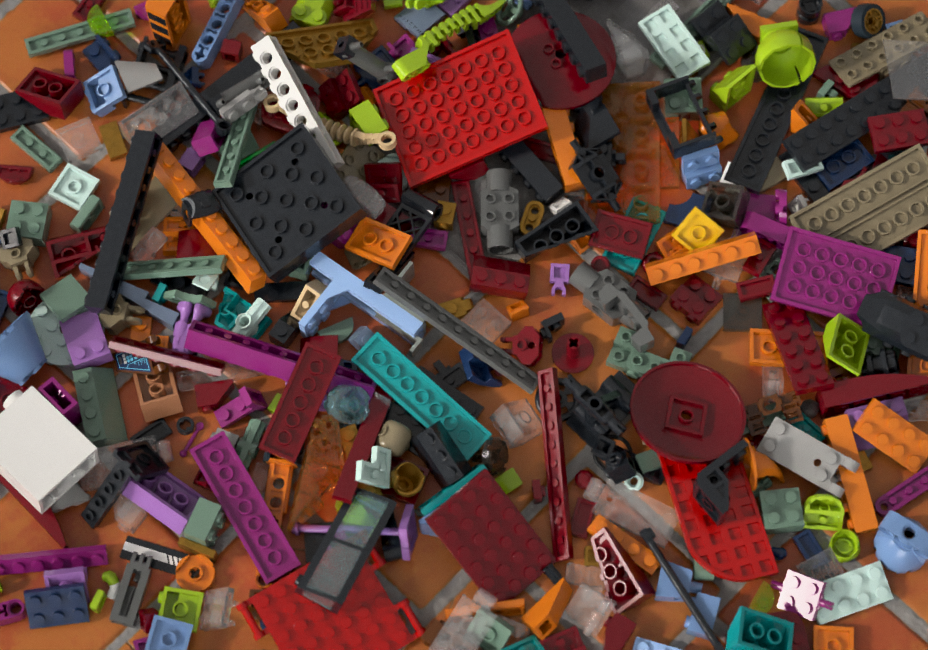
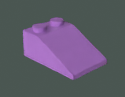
[59,310,114,370]

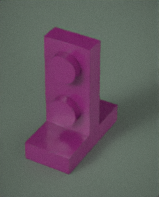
[214,386,268,429]

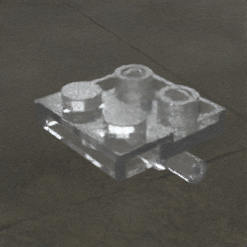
[562,582,617,637]

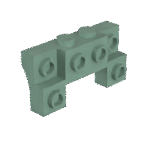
[606,326,693,379]

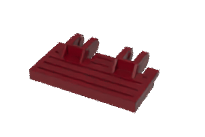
[333,0,376,22]

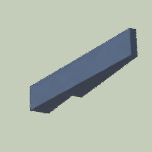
[79,263,180,331]

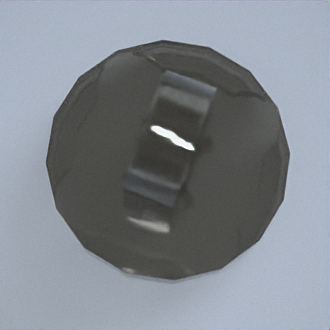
[471,437,509,476]

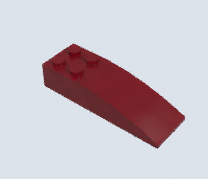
[815,374,928,419]

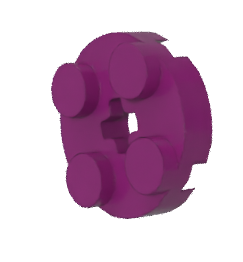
[775,189,787,226]

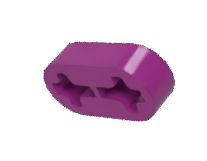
[63,49,76,79]

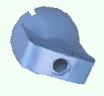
[873,510,928,574]

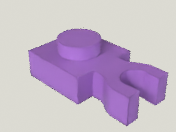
[550,263,570,297]

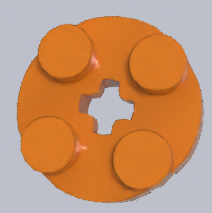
[176,554,216,592]

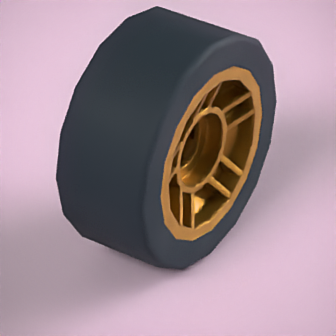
[851,3,886,39]

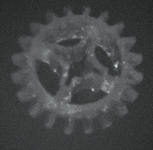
[344,176,386,219]

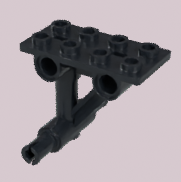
[562,371,635,448]

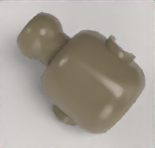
[375,420,412,459]

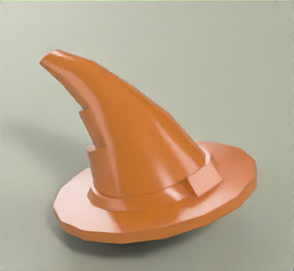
[740,438,785,491]

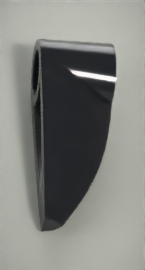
[381,512,402,563]

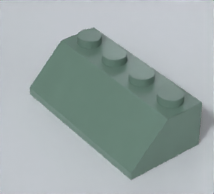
[72,367,128,448]

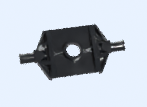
[568,139,623,212]

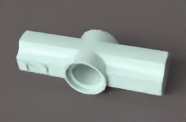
[231,298,272,337]

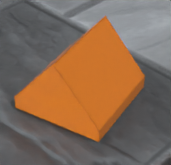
[506,300,530,322]

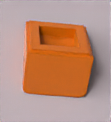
[569,235,590,255]

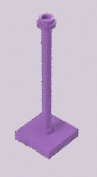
[291,504,418,560]

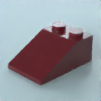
[14,67,85,120]

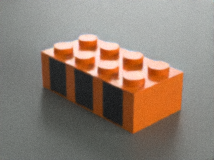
[145,0,192,50]

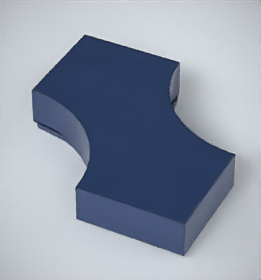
[664,193,711,227]

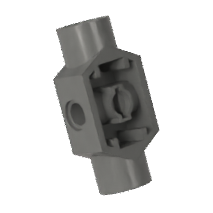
[481,168,519,255]
[569,261,651,332]

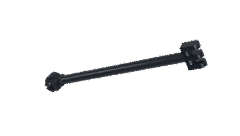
[144,38,231,137]
[639,527,725,650]

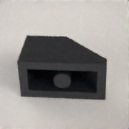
[268,311,300,349]

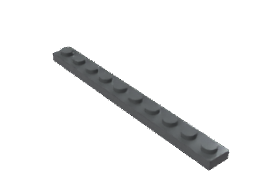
[373,267,538,395]

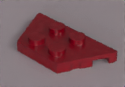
[813,64,878,100]

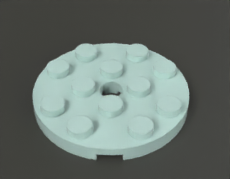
[31,302,105,368]

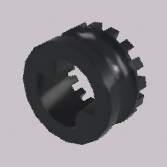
[176,416,194,435]

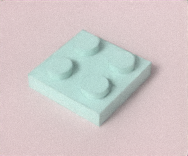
[48,163,101,211]

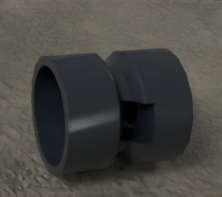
[796,0,823,26]

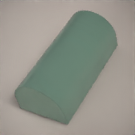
[69,195,105,232]

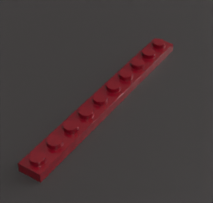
[537,367,574,563]

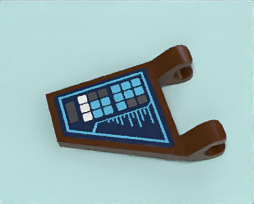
[112,335,169,375]

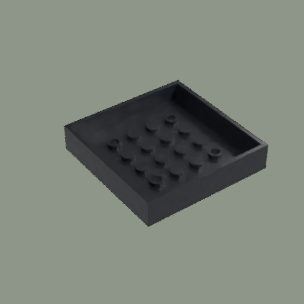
[212,122,368,283]

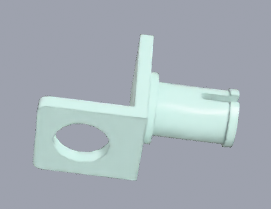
[192,274,220,292]

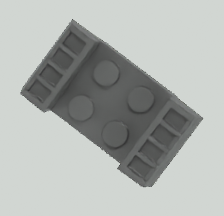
[598,282,655,353]

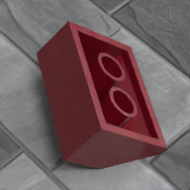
[469,255,530,301]

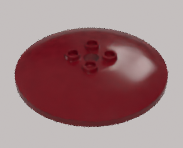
[512,11,616,110]
[629,361,746,464]

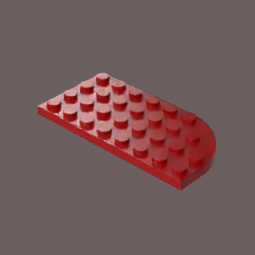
[657,453,779,582]

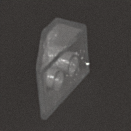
[605,18,650,82]

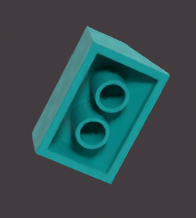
[726,606,794,650]

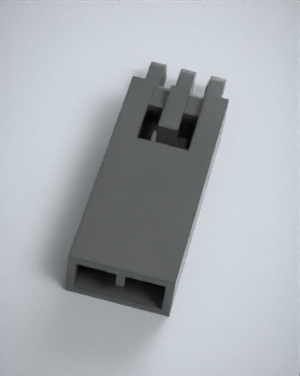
[109,551,153,628]

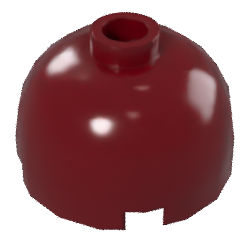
[7,279,45,317]

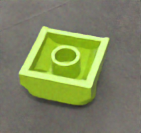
[289,0,335,28]

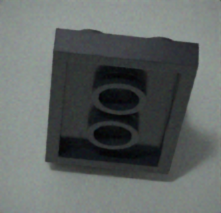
[693,439,749,526]

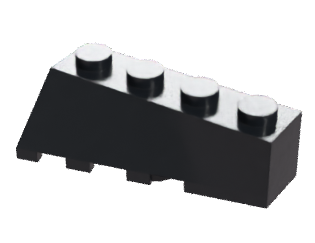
[514,201,599,263]

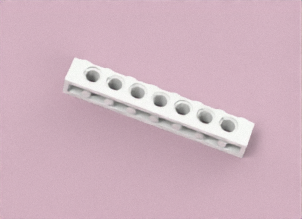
[251,35,345,169]

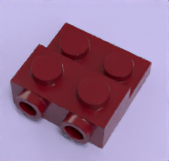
[318,68,365,120]
[669,273,723,326]

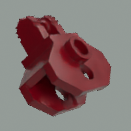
[500,326,544,367]

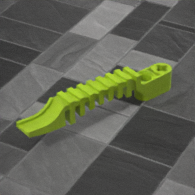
[391,0,506,82]

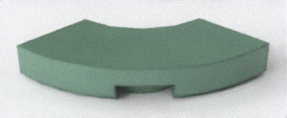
[163,289,217,309]

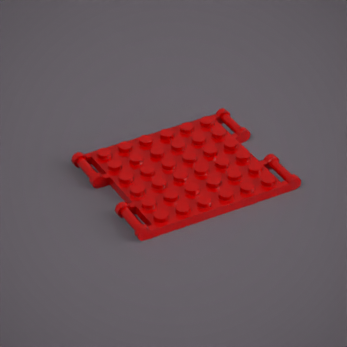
[235,529,426,650]

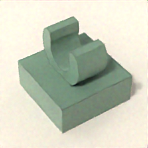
[816,79,839,97]

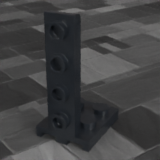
[81,440,170,529]

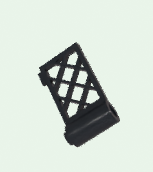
[386,189,443,266]

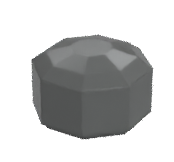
[800,399,820,419]

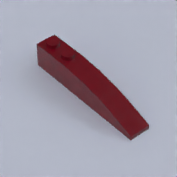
[0,474,69,549]

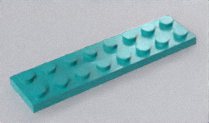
[351,332,492,461]

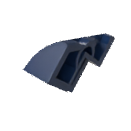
[459,348,503,387]

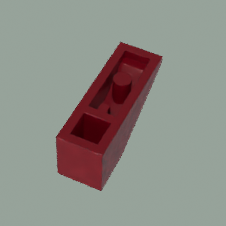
[603,612,637,650]

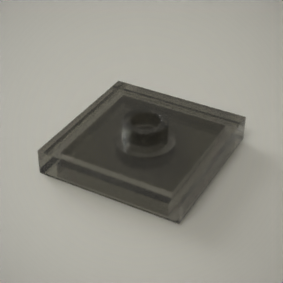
[723,293,762,332]

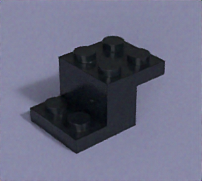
[689,0,758,66]

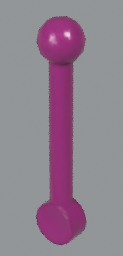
[179,422,204,458]

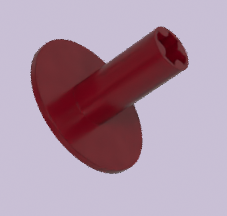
[552,333,594,374]

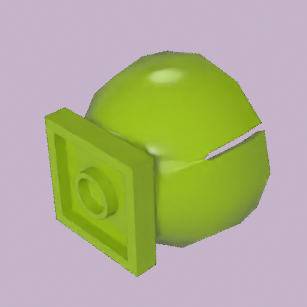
[755,20,816,88]

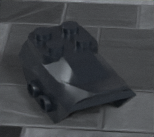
[856,289,928,362]

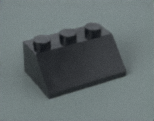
[410,420,472,489]

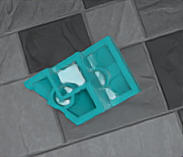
[214,286,273,340]

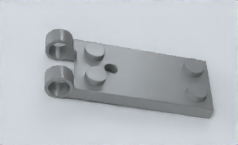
[756,416,860,498]

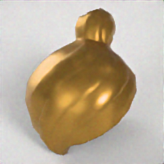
[389,462,426,497]

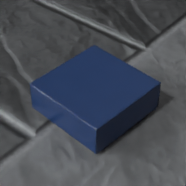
[676,326,693,350]

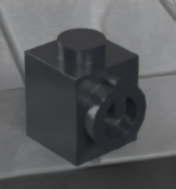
[604,450,637,485]

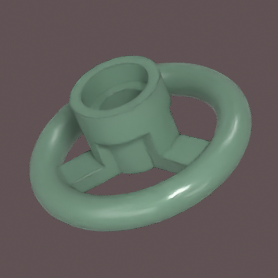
[496,0,524,26]

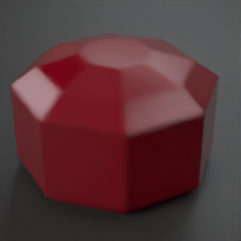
[575,470,594,490]

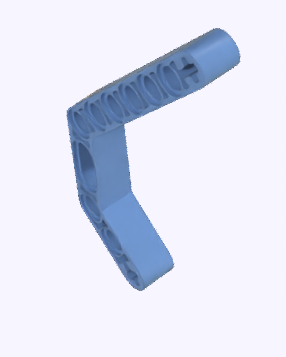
[192,0,245,70]

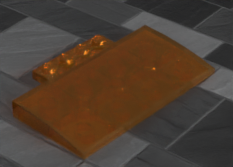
[584,81,680,225]

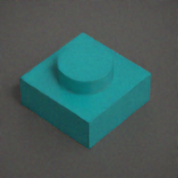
[151,282,169,305]

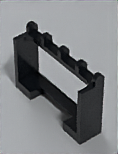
[645,75,724,159]

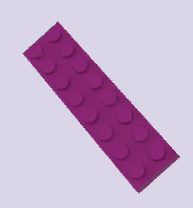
[189,430,301,585]

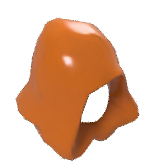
[698,110,739,150]

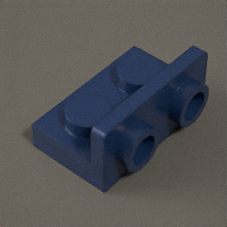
[82,34,122,72]

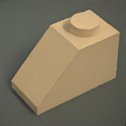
[290,279,327,321]

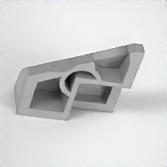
[114,60,163,94]

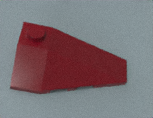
[590,527,656,614]

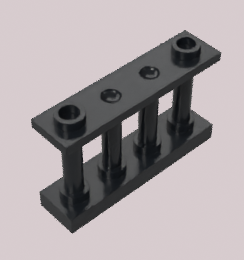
[122,36,189,119]

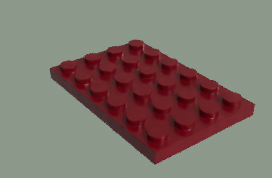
[424,469,557,603]

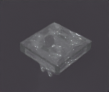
[461,298,512,343]
[199,587,239,631]

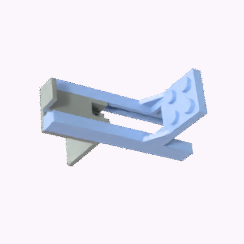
[298,252,426,358]

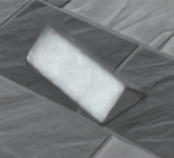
[118,81,199,145]

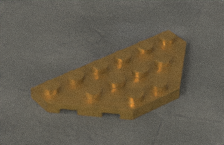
[265,18,378,69]

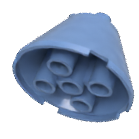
[0,310,47,386]

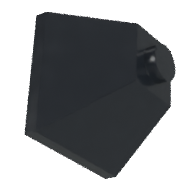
[574,98,621,148]

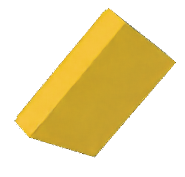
[671,206,725,251]

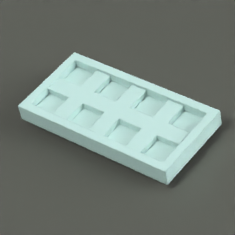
[638,3,710,78]
[816,561,894,625]

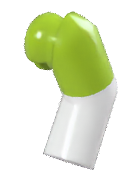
[102,571,121,600]

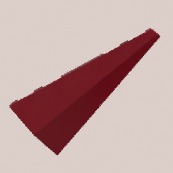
[45,222,140,279]

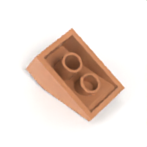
[133,362,184,422]

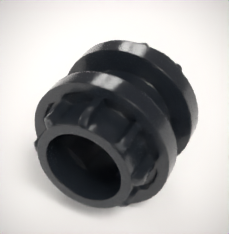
[861,347,900,376]

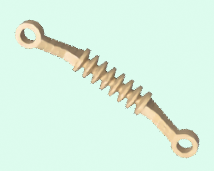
[263,94,397,151]

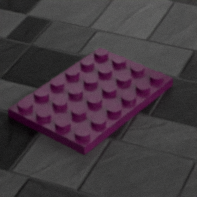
[770,226,902,326]

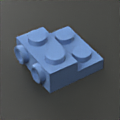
[83,64,127,117]
[681,145,722,190]

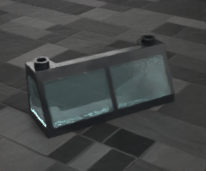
[294,488,397,615]

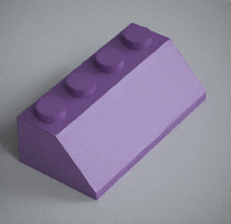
[121,472,206,535]

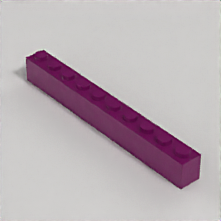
[184,319,376,406]

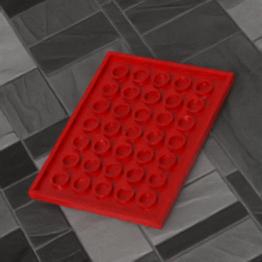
[373,29,549,189]

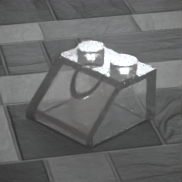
[489,399,543,449]

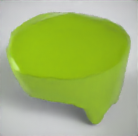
[829,529,860,563]

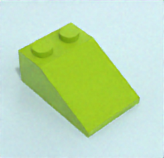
[709,64,756,112]
[823,313,870,376]

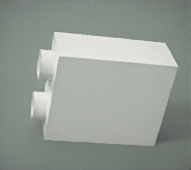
[0,386,100,514]

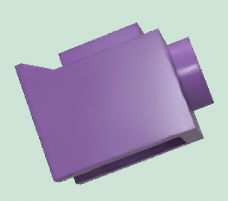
[178,146,206,178]

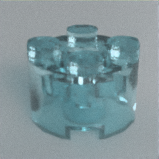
[324,385,370,425]

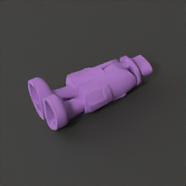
[172,301,212,368]

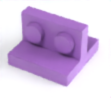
[43,566,90,603]

